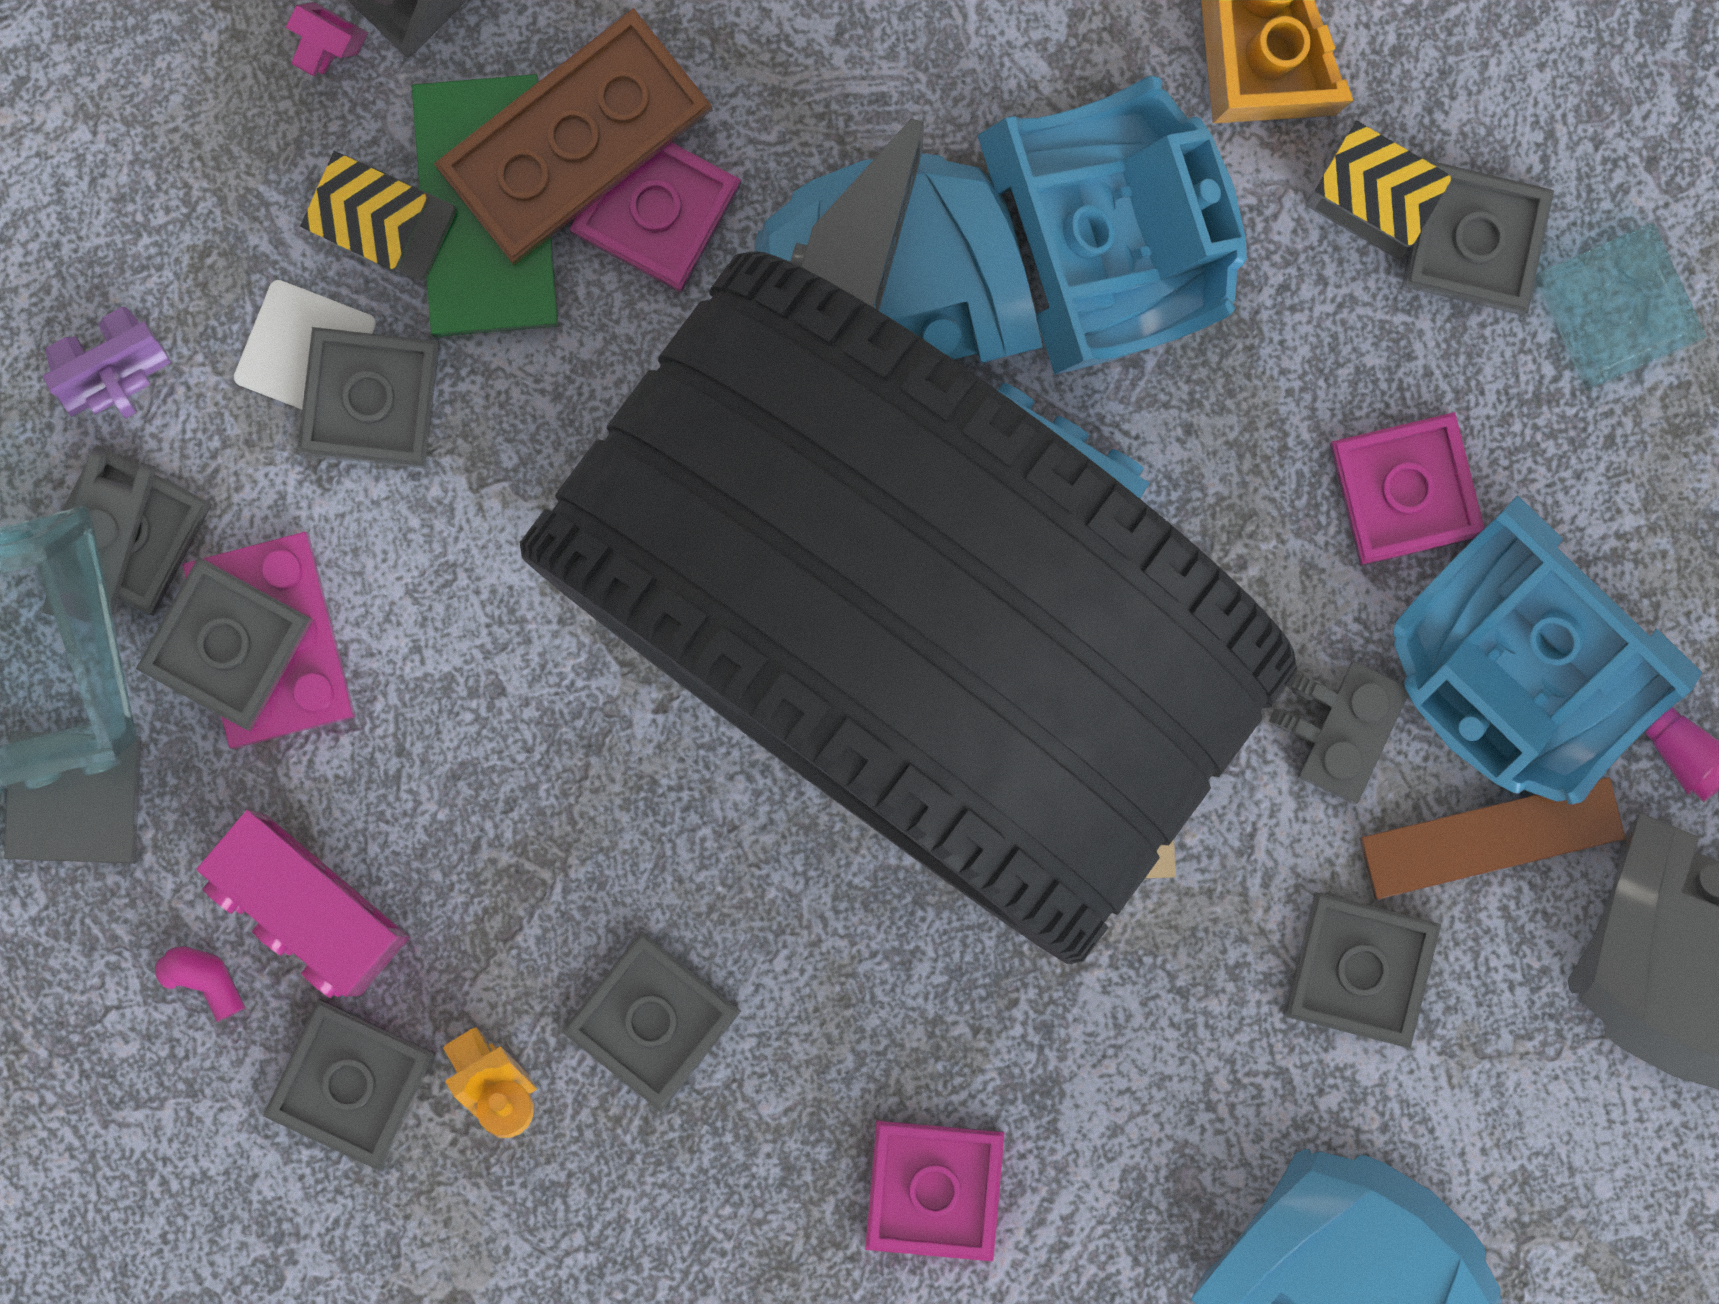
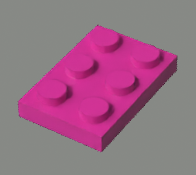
[182,531,356,749]

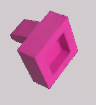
[285,2,369,76]

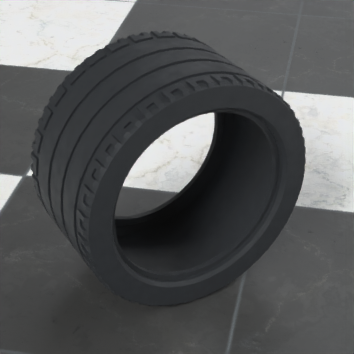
[520,251,1297,964]

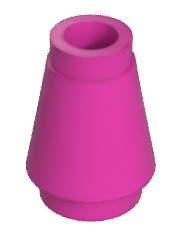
[1645,707,1719,803]

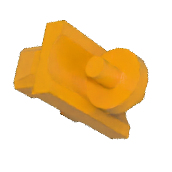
[443,1027,537,1138]

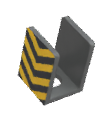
[1306,120,1451,259]
[300,151,457,280]

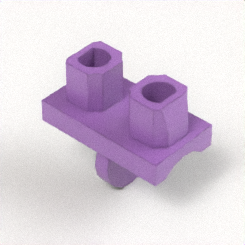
[43,307,171,418]

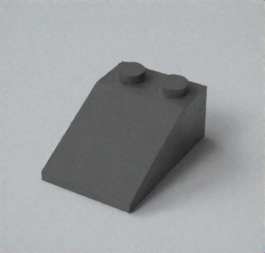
[790,118,924,311]

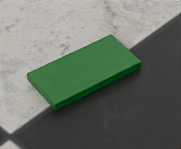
[411,74,559,337]

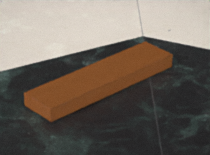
[1359,777,1626,900]

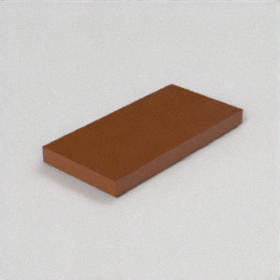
[434,8,713,265]

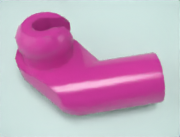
[155,946,245,1022]

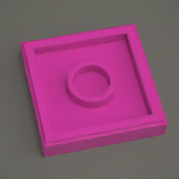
[570,143,742,293]
[1330,412,1484,566]
[865,1120,1005,1261]

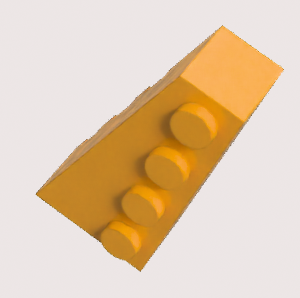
[1201,0,1354,124]

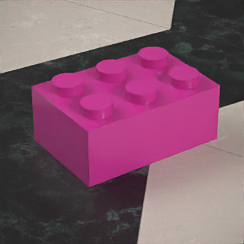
[196,810,410,998]

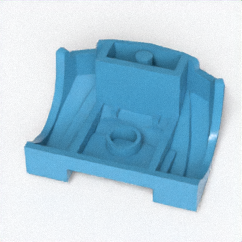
[977,76,1247,375]
[754,154,1043,363]
[1393,495,1703,804]
[1190,1149,1502,1304]

